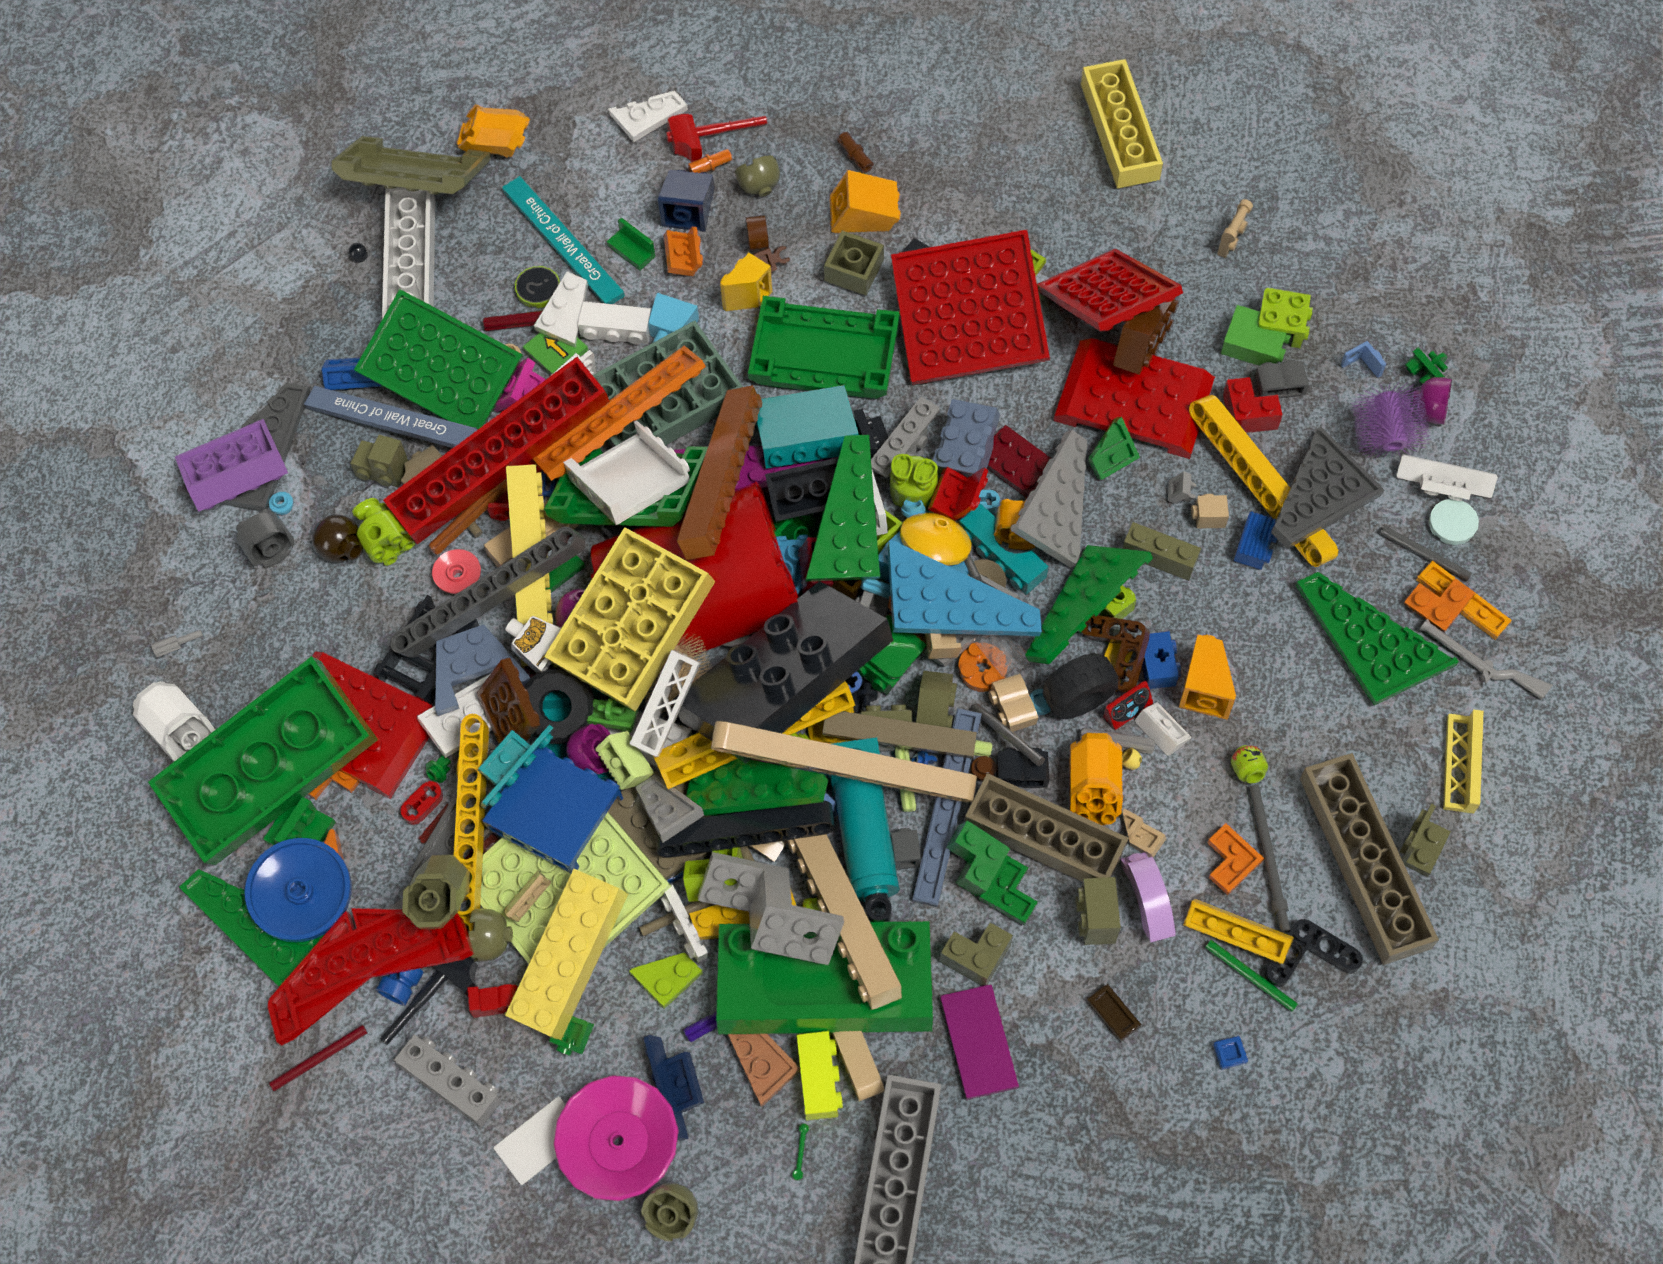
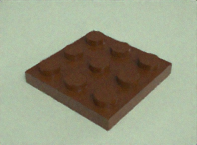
[477,657,540,744]

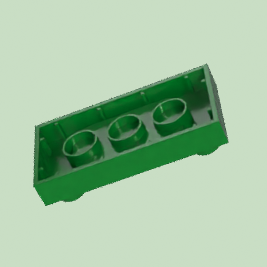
[717,921,933,1034]

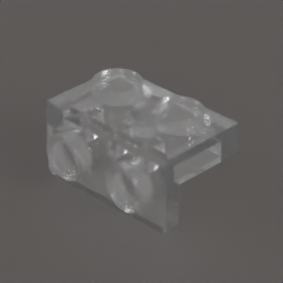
[974,635,1030,677]

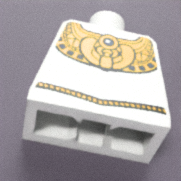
[505,616,561,674]

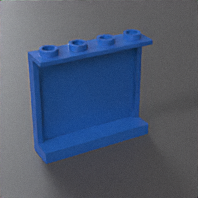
[483,747,623,873]

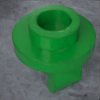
[426,756,451,783]

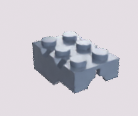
[933,399,1000,478]

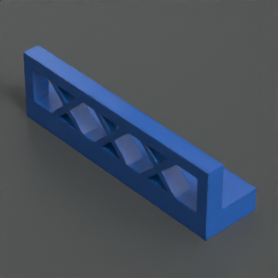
[322,357,381,390]

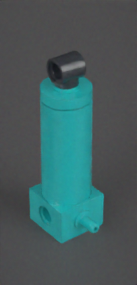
[810,737,900,922]

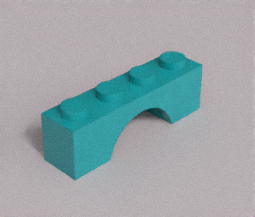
[959,503,1049,595]

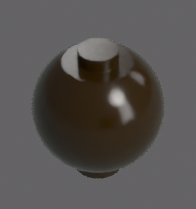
[312,514,363,563]

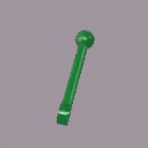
[793,1123,809,1181]

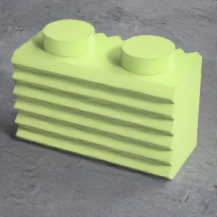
[596,731,654,790]

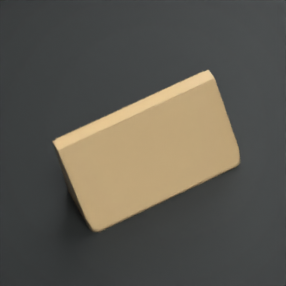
[504,871,551,922]

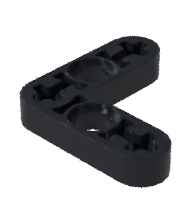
[1265,919,1363,988]

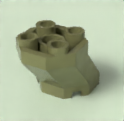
[402,855,470,929]

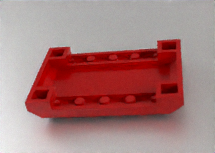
[1054,338,1215,459]
[312,651,433,799]

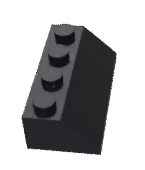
[765,458,838,522]

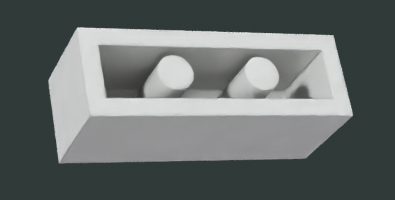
[578,301,651,345]

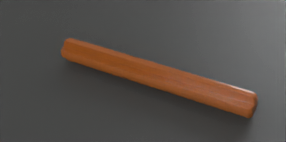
[429,479,508,555]

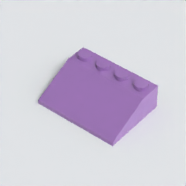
[175,419,288,512]

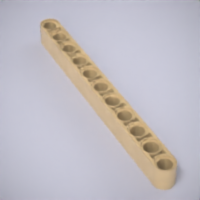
[711,721,977,802]

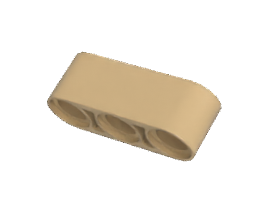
[832,1031,885,1102]

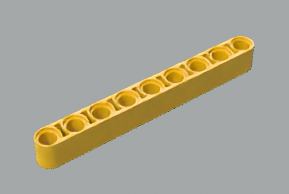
[1189,395,1338,567]
[454,714,489,936]

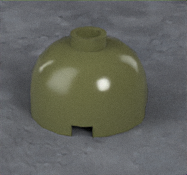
[734,155,780,197]
[469,909,513,962]
[641,1183,699,1241]

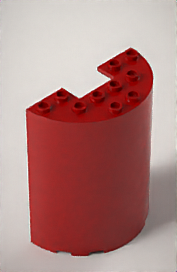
[591,482,799,656]

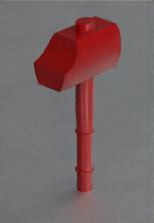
[666,114,767,163]

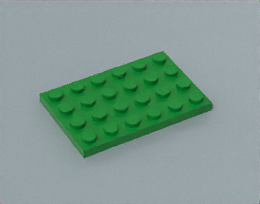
[354,289,524,429]

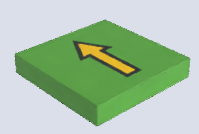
[523,333,588,375]

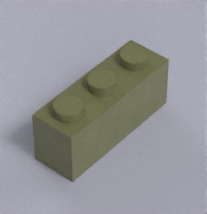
[1123,522,1201,581]

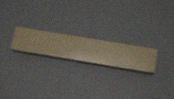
[822,711,977,759]

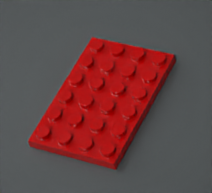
[1037,248,1183,331]

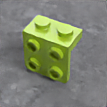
[1258,288,1313,348]

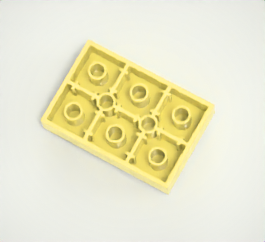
[544,527,715,712]

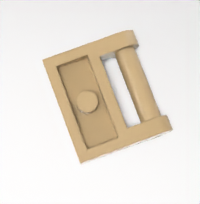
[1217,199,1253,258]

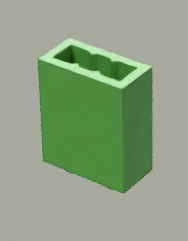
[1221,305,1291,366]

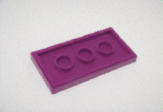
[940,984,1019,1101]

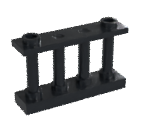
[374,595,479,705]

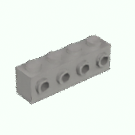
[394,1034,501,1128]

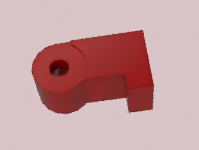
[468,984,518,1018]

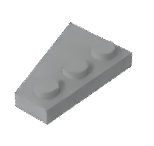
[635,774,704,843]

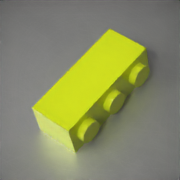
[797,1031,843,1121]

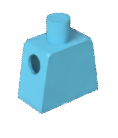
[648,293,699,343]

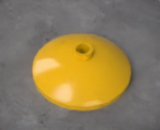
[900,513,972,566]

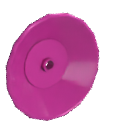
[553,1075,678,1201]

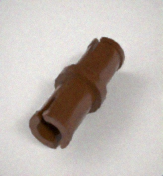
[837,131,874,173]

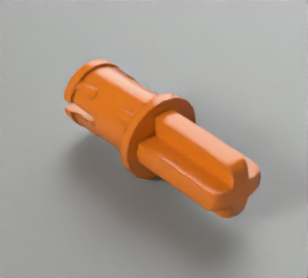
[688,149,732,173]

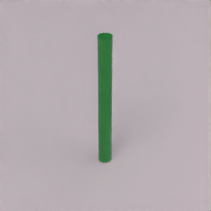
[1205,940,1298,1012]

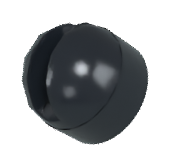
[348,243,368,263]

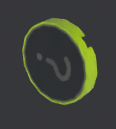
[515,266,560,308]

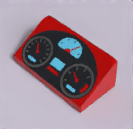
[1104,681,1153,730]

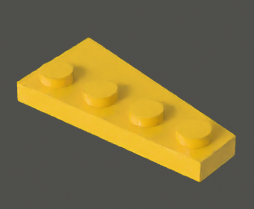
[689,888,797,940]

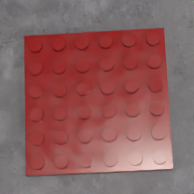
[891,229,1050,385]

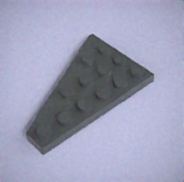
[176,383,310,511]

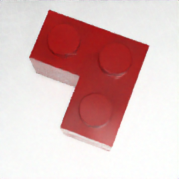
[1223,377,1283,433]

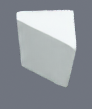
[1135,702,1191,756]

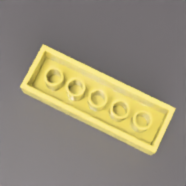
[1081,59,1163,188]
[505,869,628,1040]

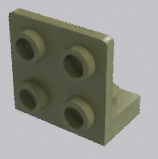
[1399,803,1451,877]

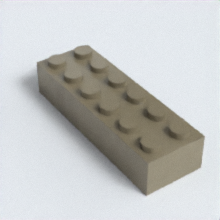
[965,773,1129,882]

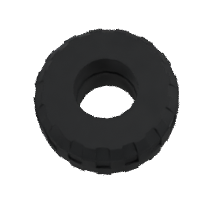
[1043,653,1119,719]
[524,668,594,744]

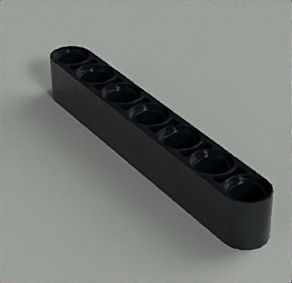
[655,800,835,858]

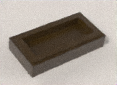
[1086,983,1142,1043]

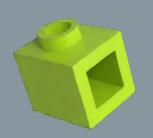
[1099,585,1137,619]

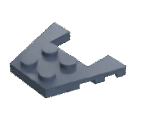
[435,624,530,716]

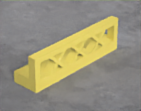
[1443,709,1484,814]

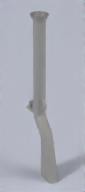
[1419,619,1553,700]

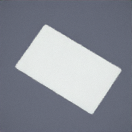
[494,1097,565,1185]

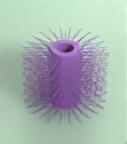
[1351,382,1431,459]

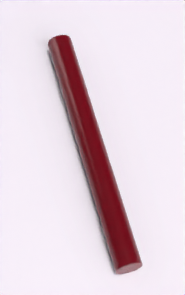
[269,1024,368,1092]

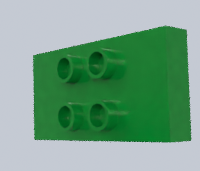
[148,656,378,865]

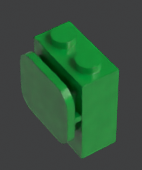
[857,615,927,695]

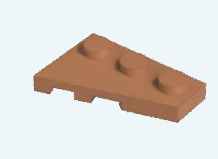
[728,1034,800,1108]

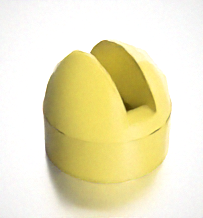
[1122,747,1142,770]

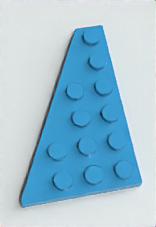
[887,540,1042,636]

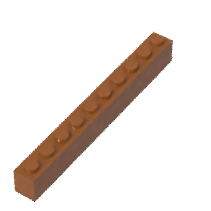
[677,385,762,560]

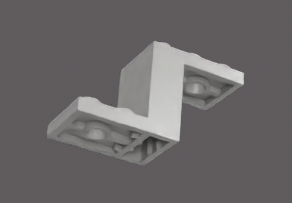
[698,852,844,965]

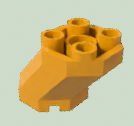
[457,104,530,158]
[1069,733,1123,825]

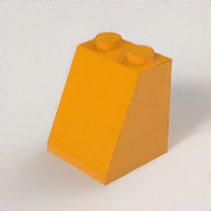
[830,170,901,233]
[1179,634,1236,720]

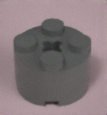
[236,509,294,567]

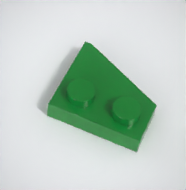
[1088,417,1140,480]

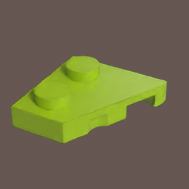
[630,952,703,1009]

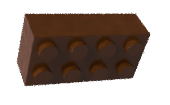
[1113,297,1179,375]

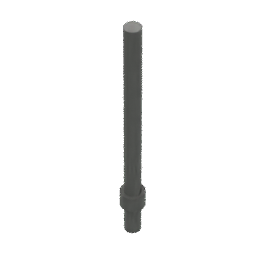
[1249,785,1290,933]

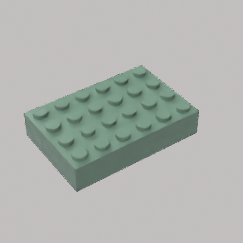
[593,320,743,449]

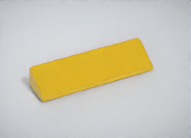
[1184,899,1294,964]

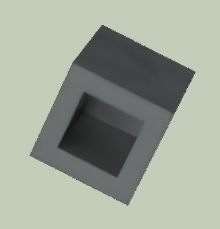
[891,828,921,870]

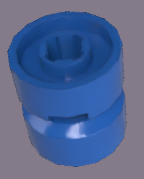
[376,968,424,1006]

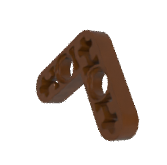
[1082,615,1150,693]

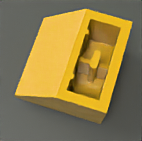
[720,253,772,311]

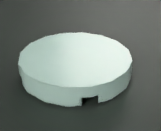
[1428,499,1479,545]

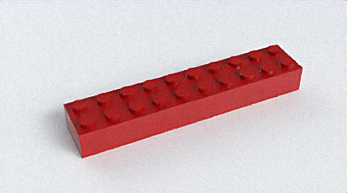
[383,357,610,545]

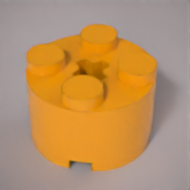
[994,499,1035,550]

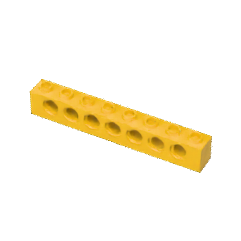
[653,681,855,789]

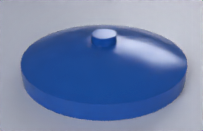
[245,838,352,942]

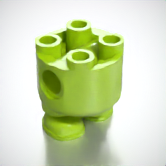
[890,454,938,509]
[352,498,415,566]

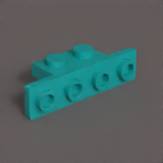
[478,725,553,809]

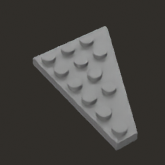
[1011,430,1087,568]

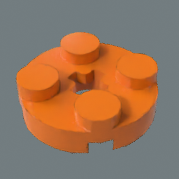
[958,642,1008,692]

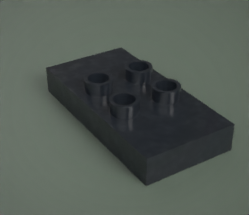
[673,581,894,764]

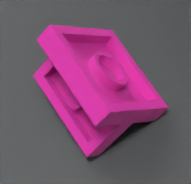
[494,358,546,412]

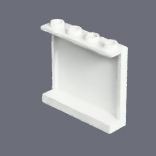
[563,420,690,525]

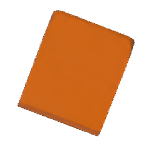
[324,829,344,861]

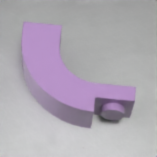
[1121,852,1176,942]

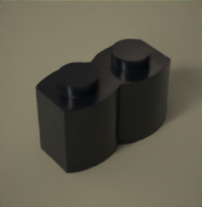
[996,748,1050,788]

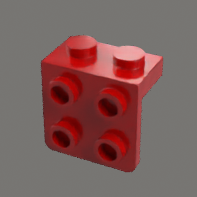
[928,466,988,521]

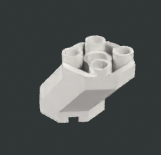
[133,682,215,761]

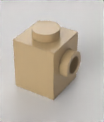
[1191,494,1229,529]

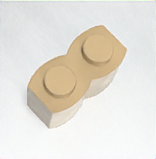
[988,674,1038,732]

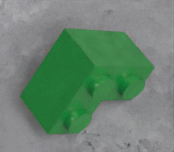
[946,820,1010,897]

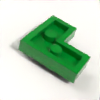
[979,855,1038,926]

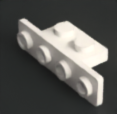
[1396,454,1498,501]

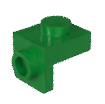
[549,1016,594,1056]

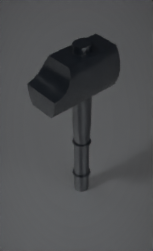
[379,957,478,1045]

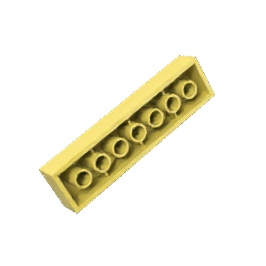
[506,464,553,668]

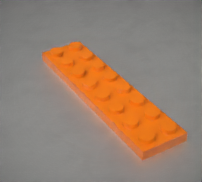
[533,346,706,481]

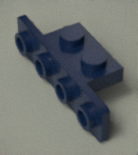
[644,1035,704,1141]

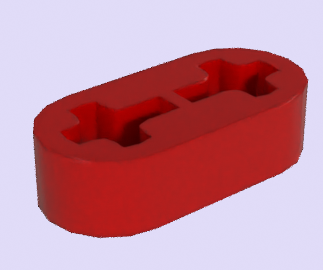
[400,781,443,825]

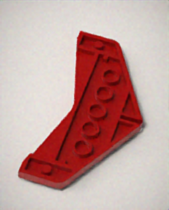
[268,908,474,1046]

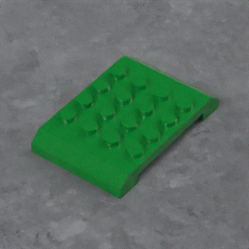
[748,296,900,399]
[544,446,708,527]

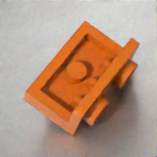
[663,226,703,276]

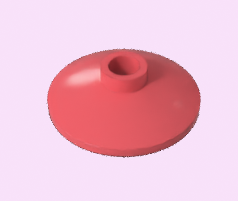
[432,549,481,594]

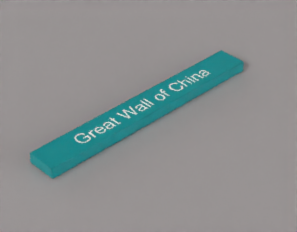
[502,176,625,304]

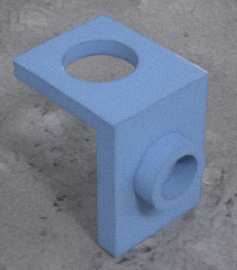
[1341,341,1386,378]

